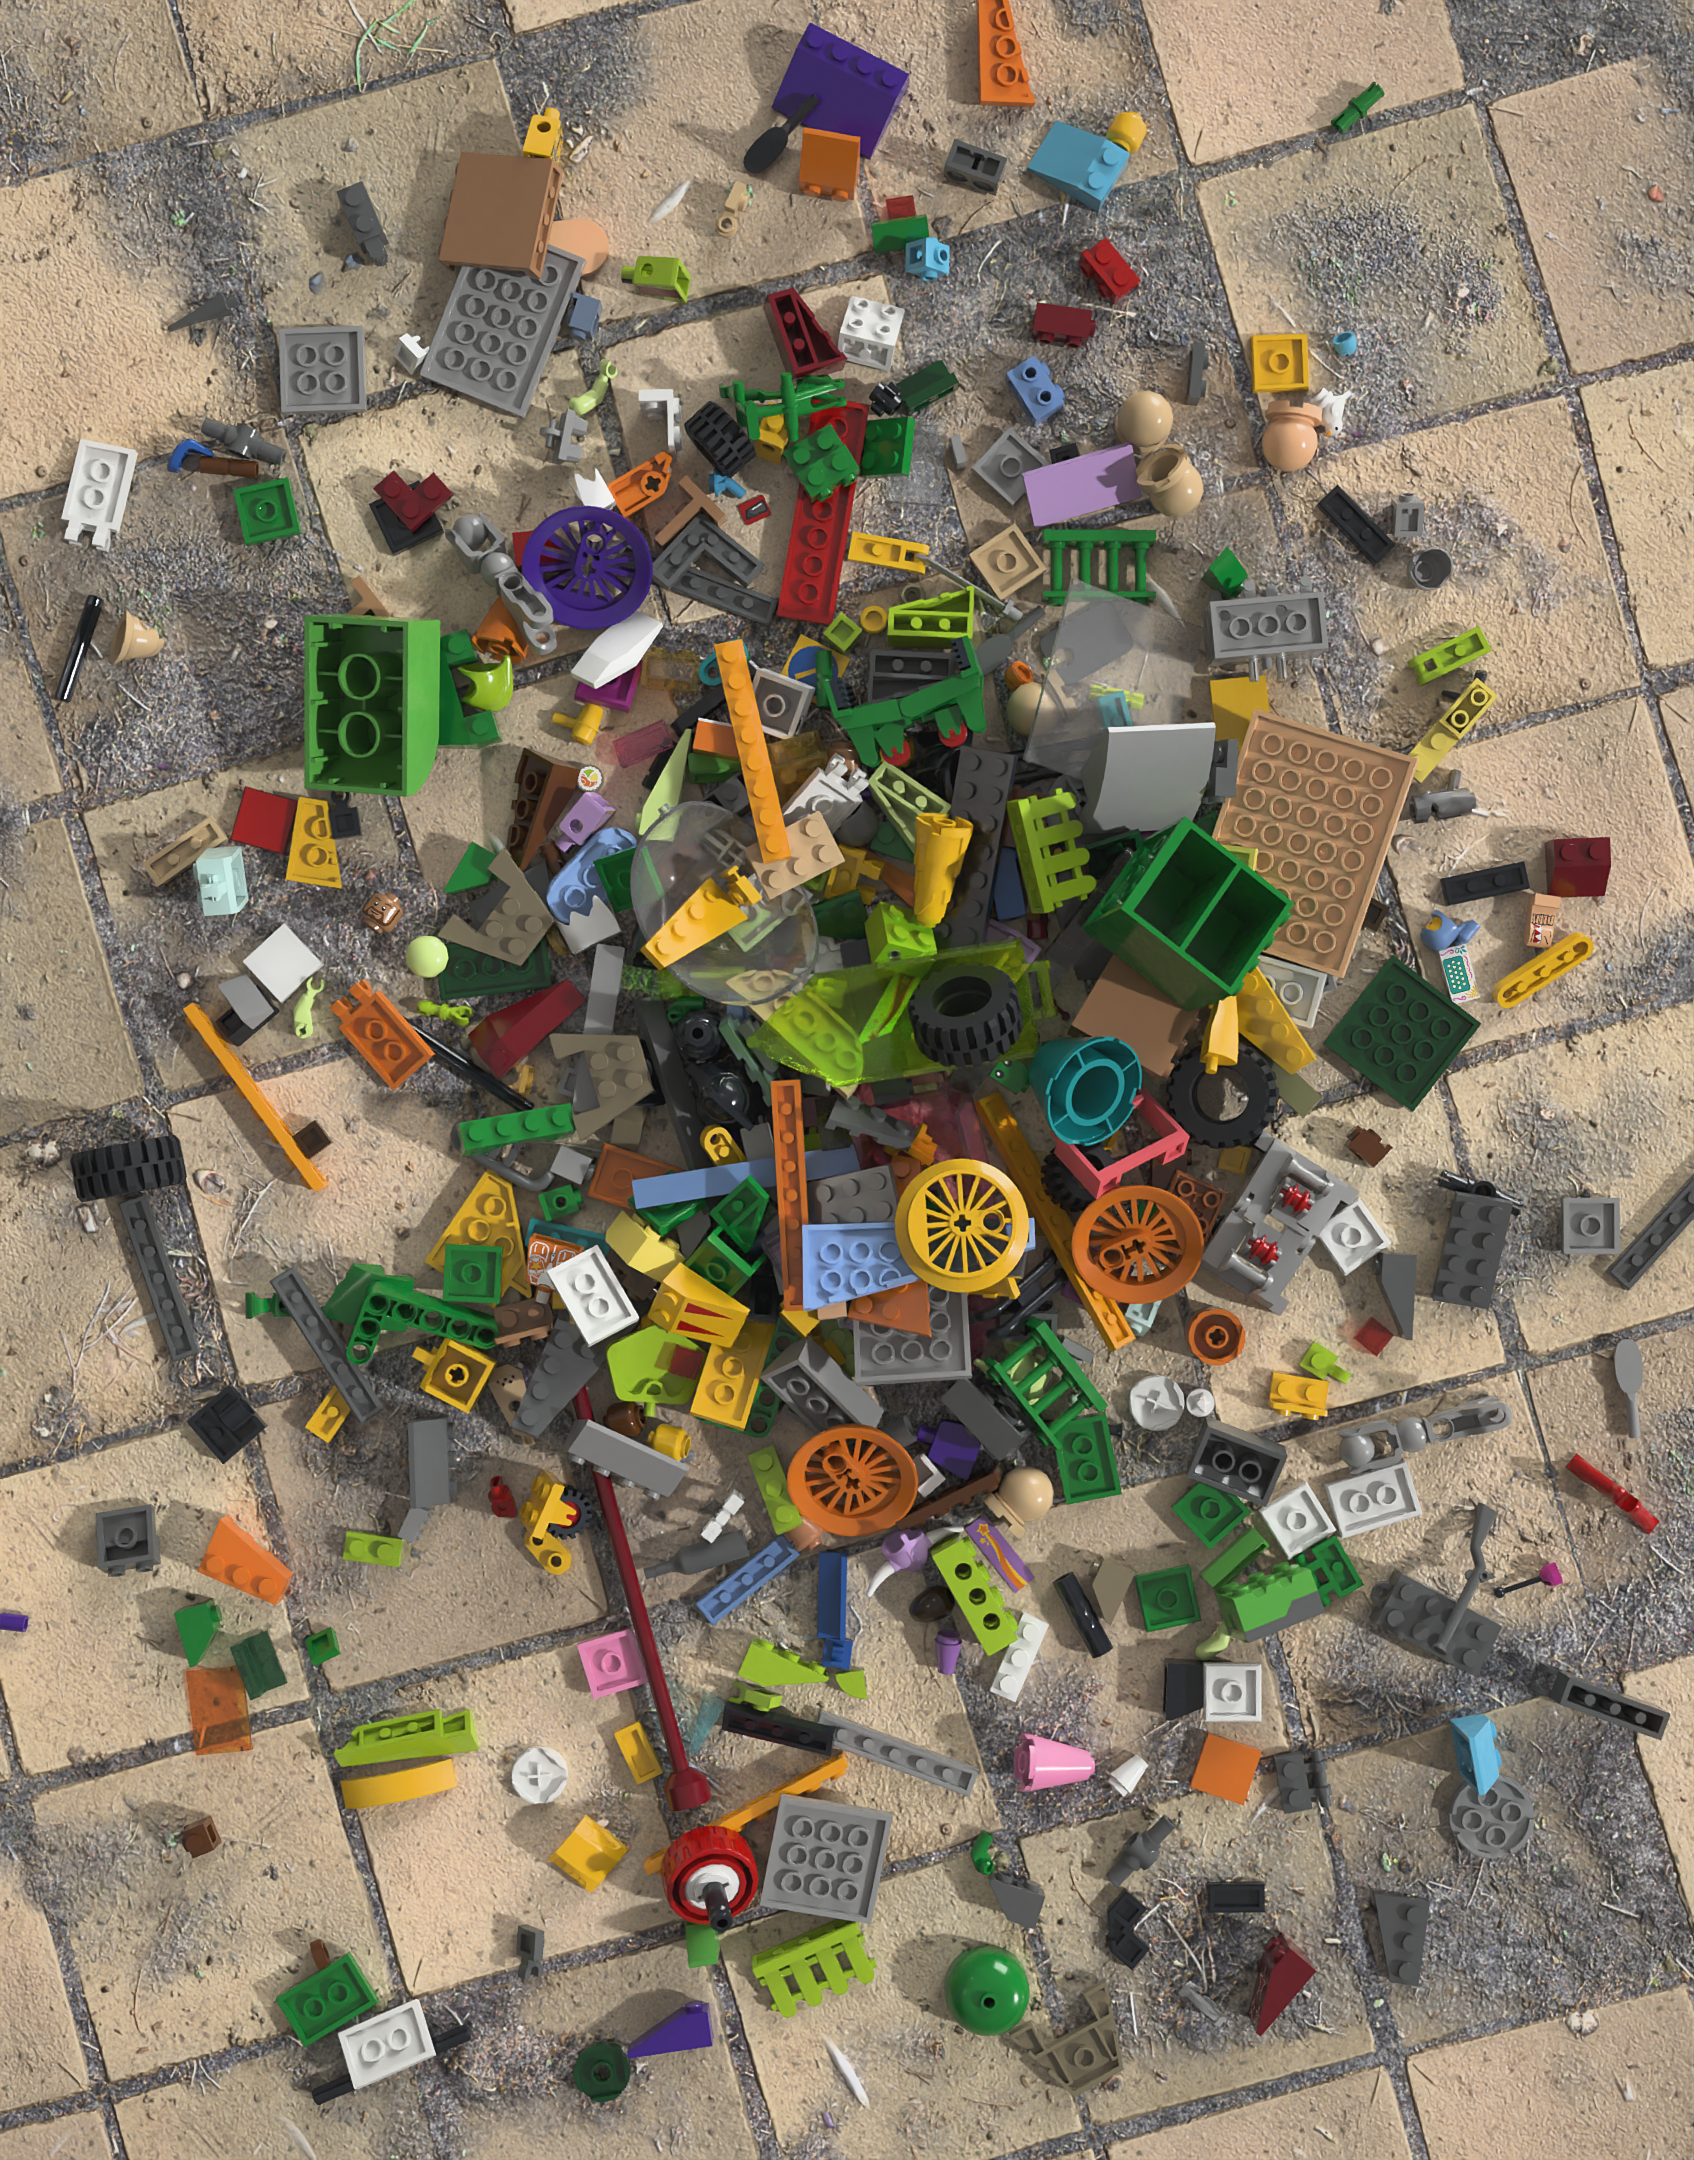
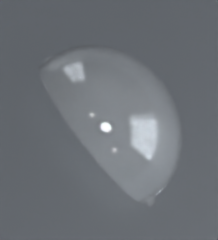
[630,801,819,1006]

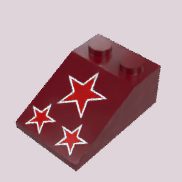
[1248,1932,1316,2037]

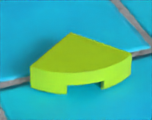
[835,1669,867,1699]

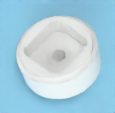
[1185,1388,1215,1417]

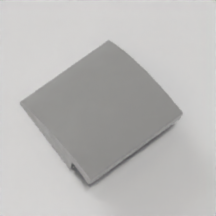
[1079,723,1216,835]

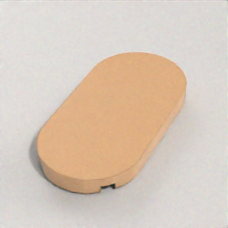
[548,219,609,277]

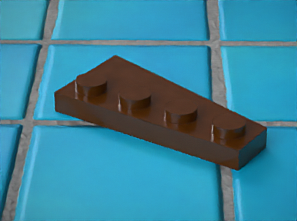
[896,1460,1007,1532]

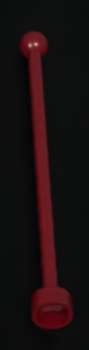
[572,1385,712,1812]

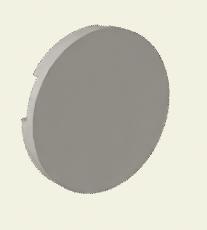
[1448,1773,1535,1859]

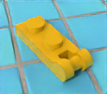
[848,531,930,575]

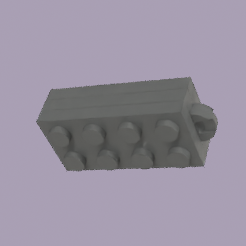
[1369,1568,1503,1677]

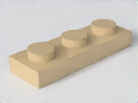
[142,816,229,888]

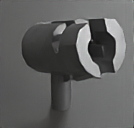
[1409,769,1476,824]

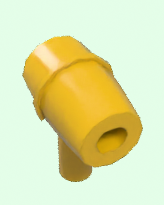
[552,703,604,745]

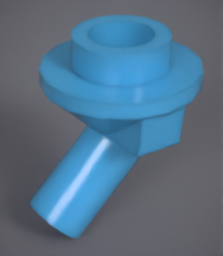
[708,468,746,499]

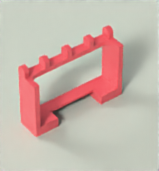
[1051,1086,1190,1199]

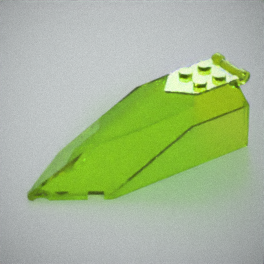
[746,937,1058,1087]

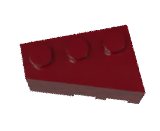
[763,287,848,384]

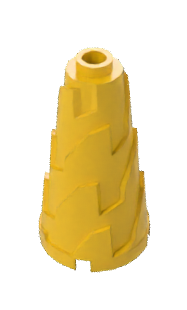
[913,813,973,928]

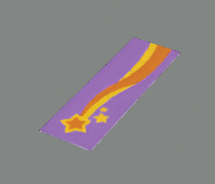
[965,1514,1035,1593]

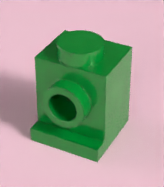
[538,1184,584,1222]

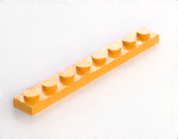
[714,639,791,865]
[183,1003,329,1192]
[643,1751,848,1876]

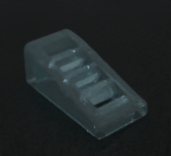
[690,1690,725,1755]

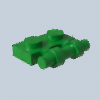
[1293,1534,1364,1607]

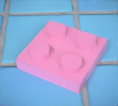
[577,1627,648,1699]

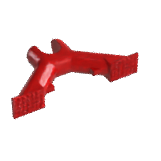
[1566,1453,1660,1535]

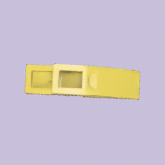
[1408,678,1498,784]

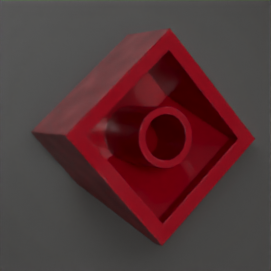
[1545,837,1611,898]

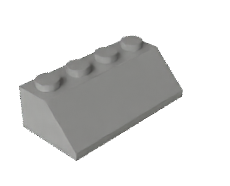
[760,1336,884,1445]
[561,1419,690,1500]

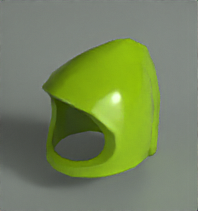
[458,655,513,712]

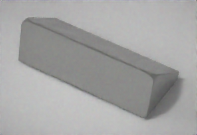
[217,974,274,1029]

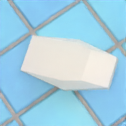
[571,610,663,689]

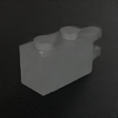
[336,181,389,267]

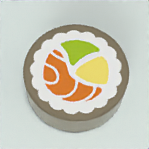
[577,765,604,792]

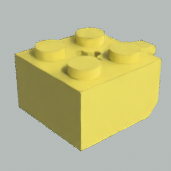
[605,1210,686,1283]

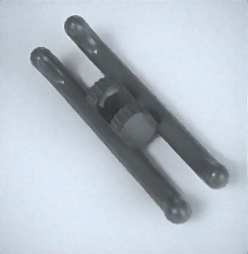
[451,1121,556,1192]

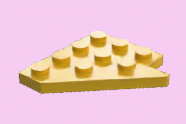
[424,1169,533,1309]

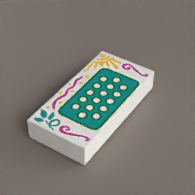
[1436,944,1480,1004]

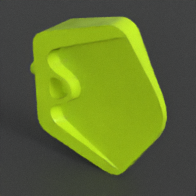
[605,1325,708,1417]

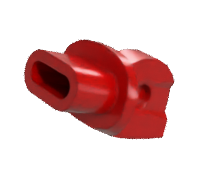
[488,1476,517,1518]

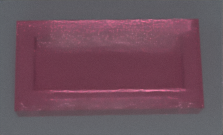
[612,719,674,768]

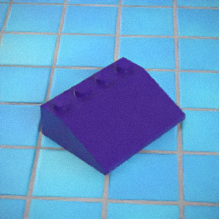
[772,22,909,160]

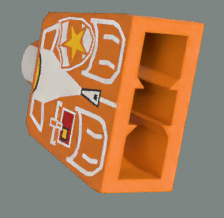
[525,1232,586,1304]

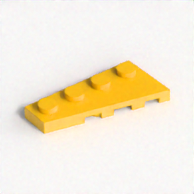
[640,877,748,971]

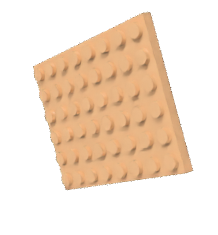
[1212,709,1419,978]

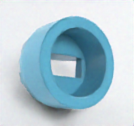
[1332,331,1357,356]

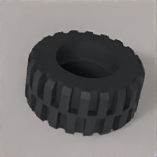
[908,962,1023,1068]
[1166,1042,1279,1149]
[70,1135,187,1202]

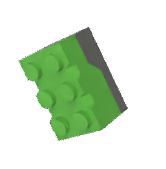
[1215,1562,1325,1643]

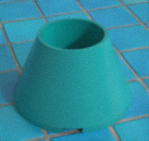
[1029,1036,1142,1146]

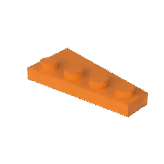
[976,0,1035,107]

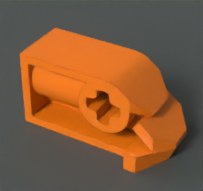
[606,450,673,518]

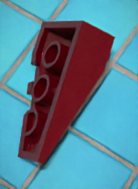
[468,979,587,1078]

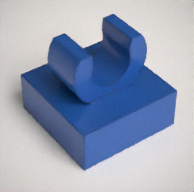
[821,1638,853,1670]

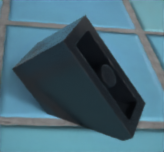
[747,1275,779,1324]

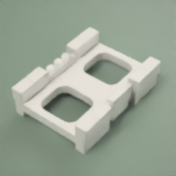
[701,1489,746,1543]

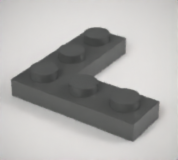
[652,512,765,592]

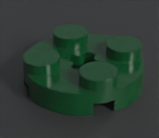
[573,2042,631,2102]

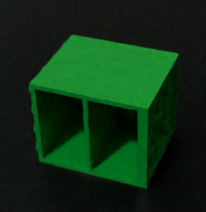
[1081,816,1294,1012]

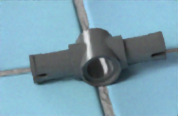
[201,417,287,466]
[1106,1814,1176,1888]

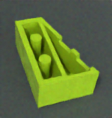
[887,585,974,649]

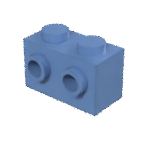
[1005,355,1065,427]

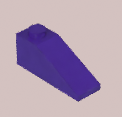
[627,2001,714,2059]

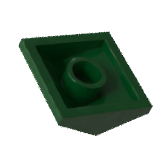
[1084,828,1141,880]

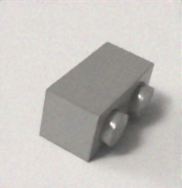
[397,1507,431,1543]

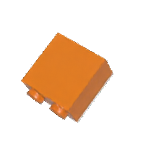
[693,718,740,762]

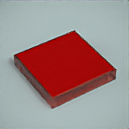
[230,786,298,856]

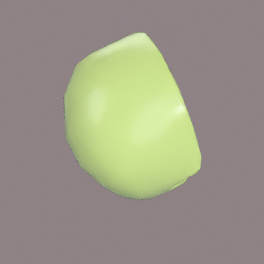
[405,935,449,978]

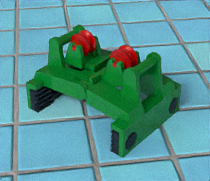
[823,635,987,768]

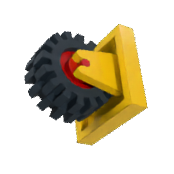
[519,1469,592,1540]

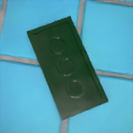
[438,934,553,1001]

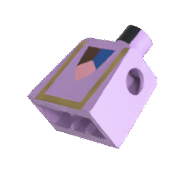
[555,792,617,854]

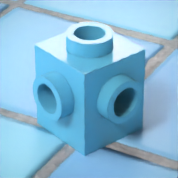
[905,237,949,282]

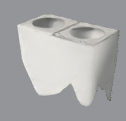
[567,468,618,512]
[553,892,624,955]

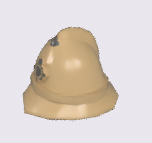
[109,610,164,665]

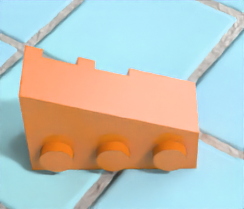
[197,1515,294,1605]

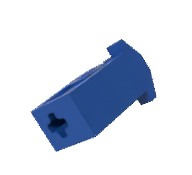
[993,845,1026,923]

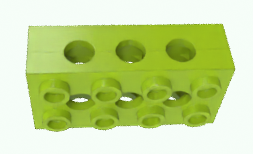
[930,1532,1019,1657]

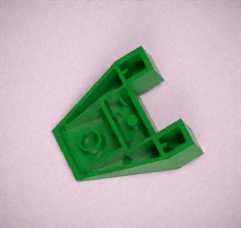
[437,629,503,749]

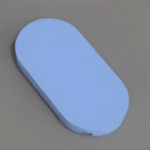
[546,827,639,924]

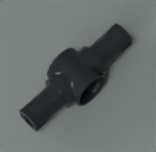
[1437,1169,1524,1217]

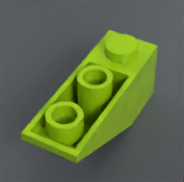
[738,1638,829,1686]

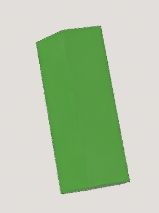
[1200,1526,1270,1593]

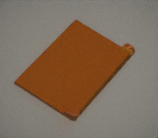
[186,1664,253,1755]

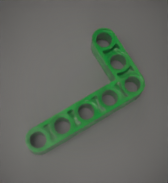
[346,1281,499,1365]
[694,1309,799,1438]

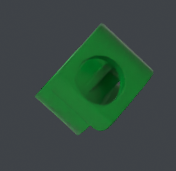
[245,1292,291,1319]

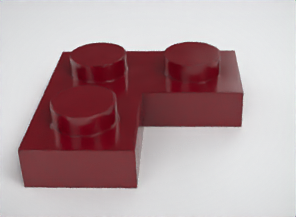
[373,470,454,532]

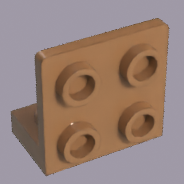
[493,1298,556,1348]

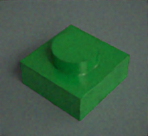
[306,1627,341,1666]

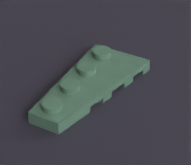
[718,1012,781,1107]

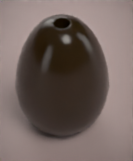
[909,1585,955,1623]

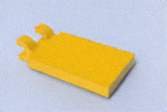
[1208,675,1270,757]

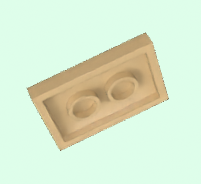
[743,811,845,900]

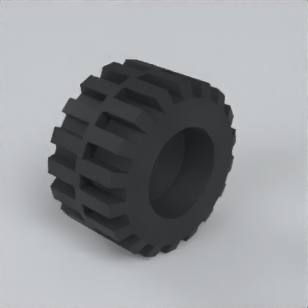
[684,401,756,478]
[1041,1142,1117,1212]

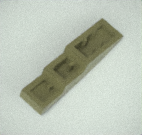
[1238,1032,1322,1119]

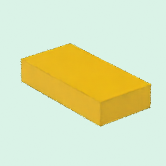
[614,1720,664,1785]

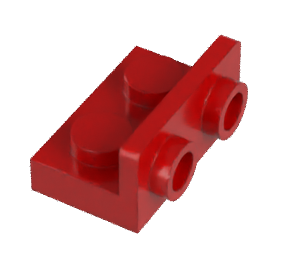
[1079,237,1141,304]

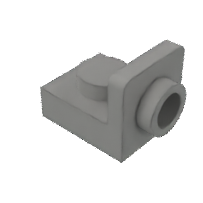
[1391,493,1425,537]
[1059,1335,1095,1365]

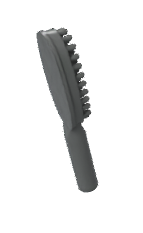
[976,605,1046,676]

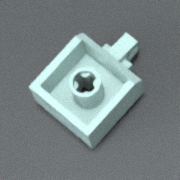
[193,846,249,916]

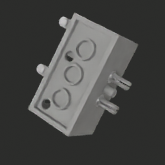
[1202,575,1329,682]

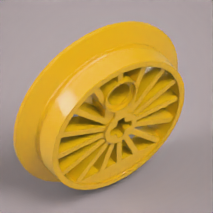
[895,1159,1029,1292]

